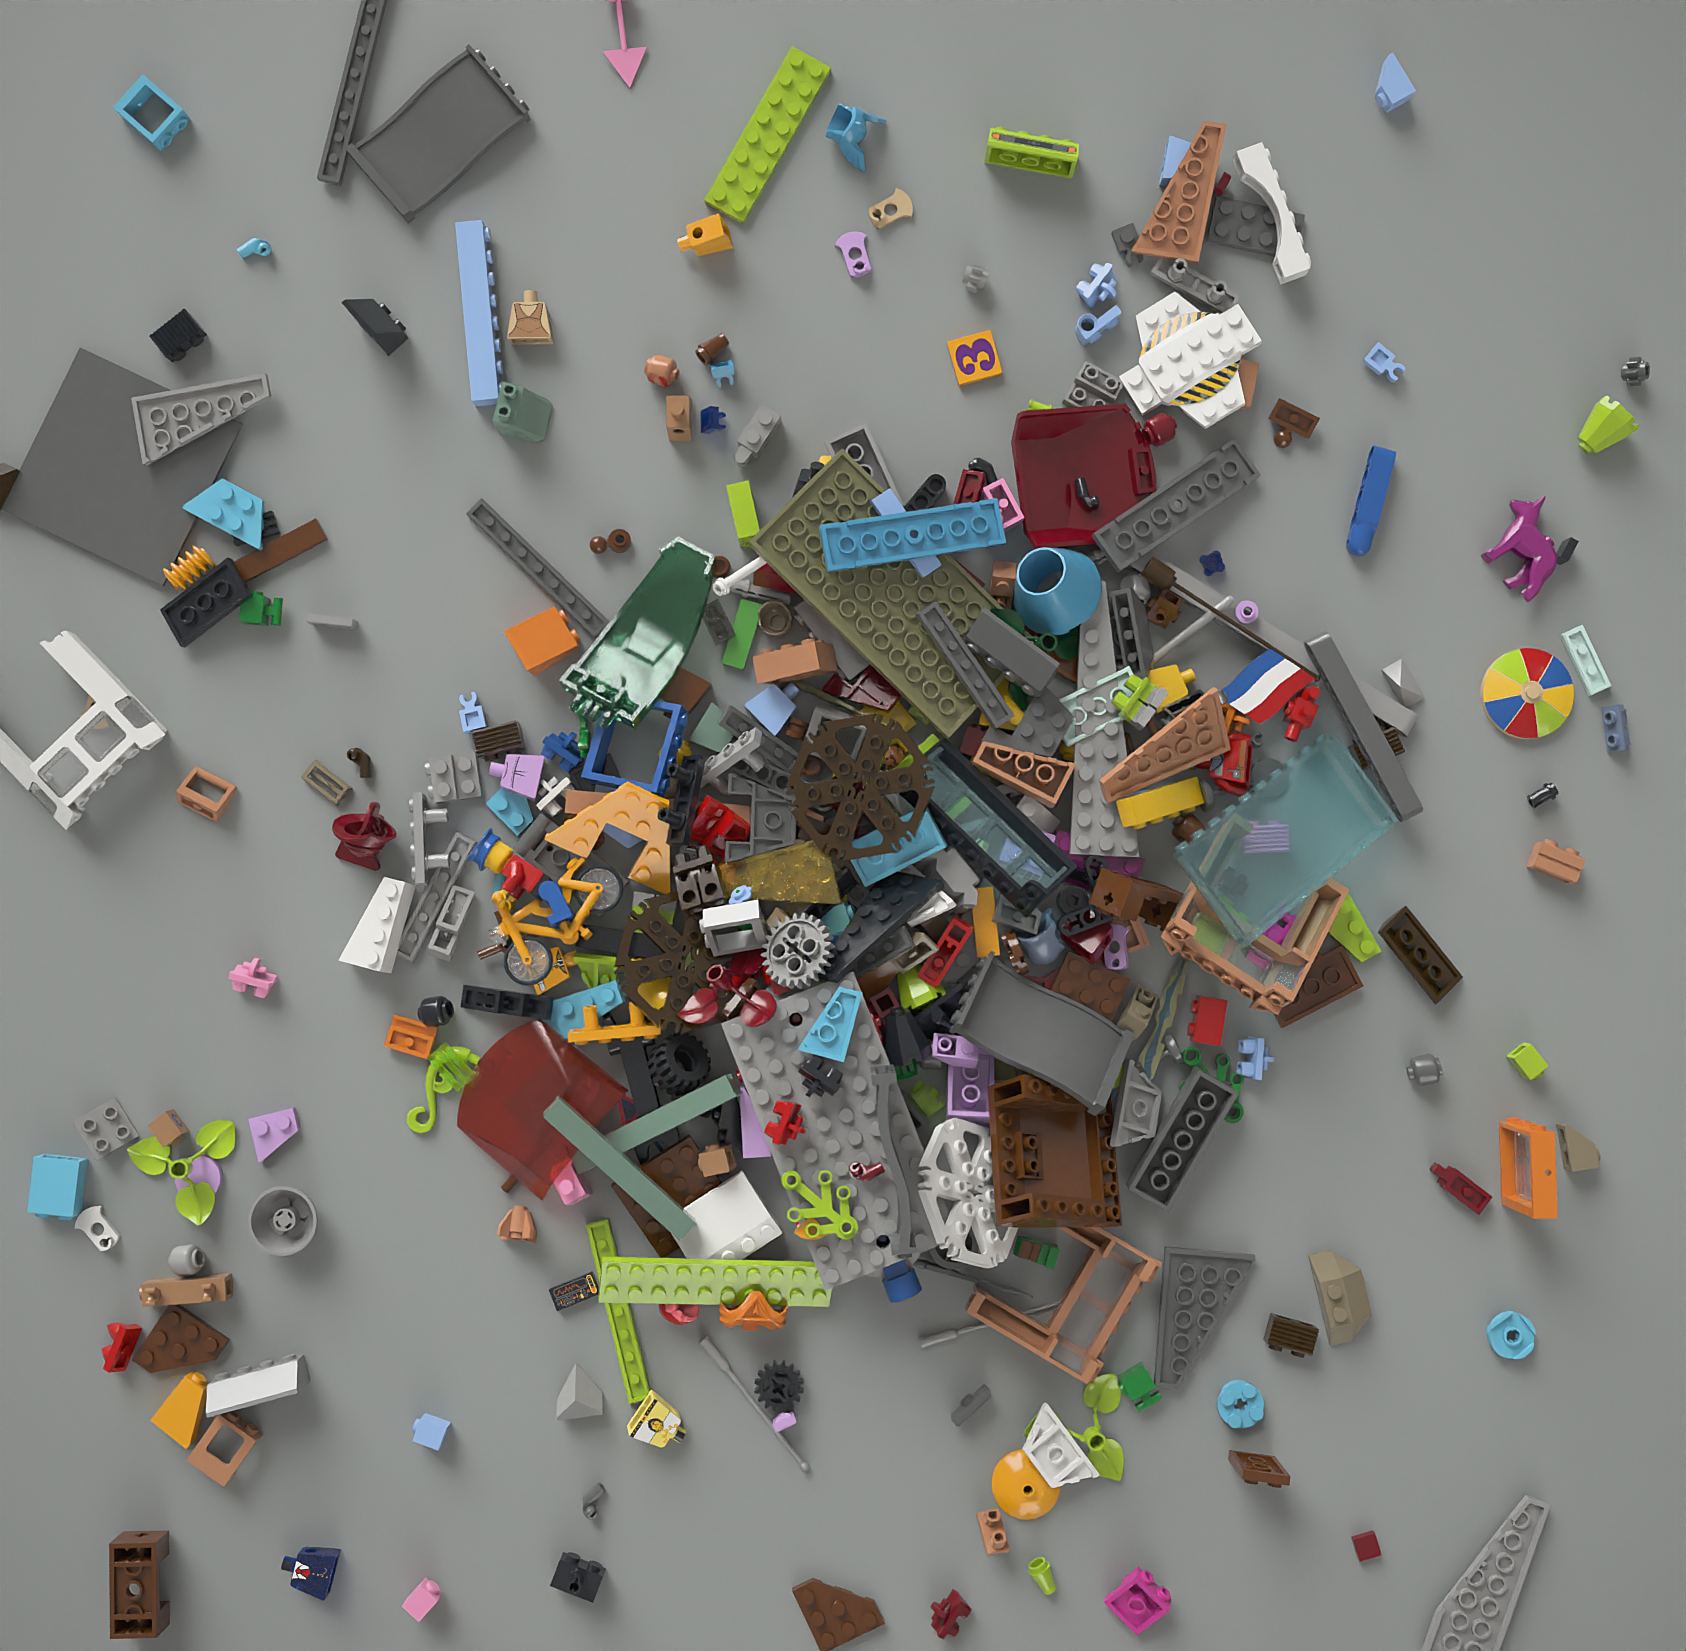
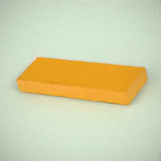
[972,887,1000,957]

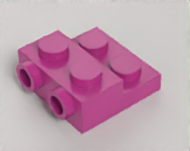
[1104,1567,1172,1635]

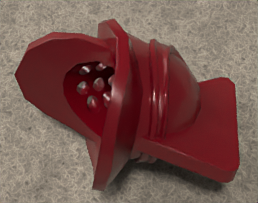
[332,801,397,871]

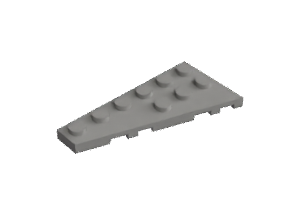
[131,373,272,466]

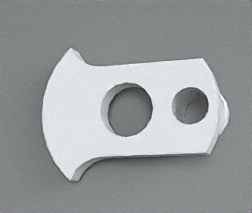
[75,1205,120,1251]

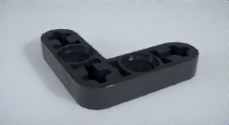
[1056,855,1113,936]

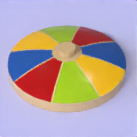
[1480,648,1574,739]

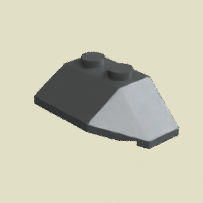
[1107,587,1154,679]

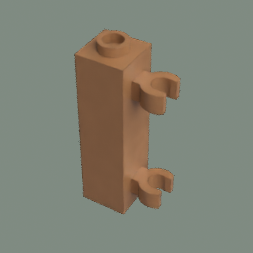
[139,1273,233,1307]

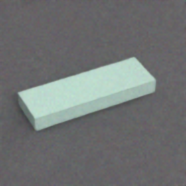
[1560,625,1612,696]

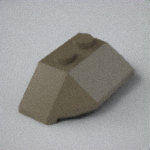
[1308,1250,1372,1346]

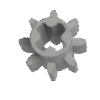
[962,262,989,293]

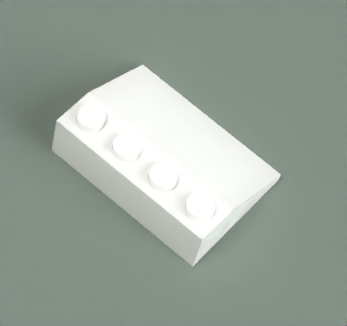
[671,1171,782,1260]

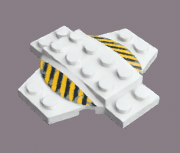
[1119,292,1262,429]

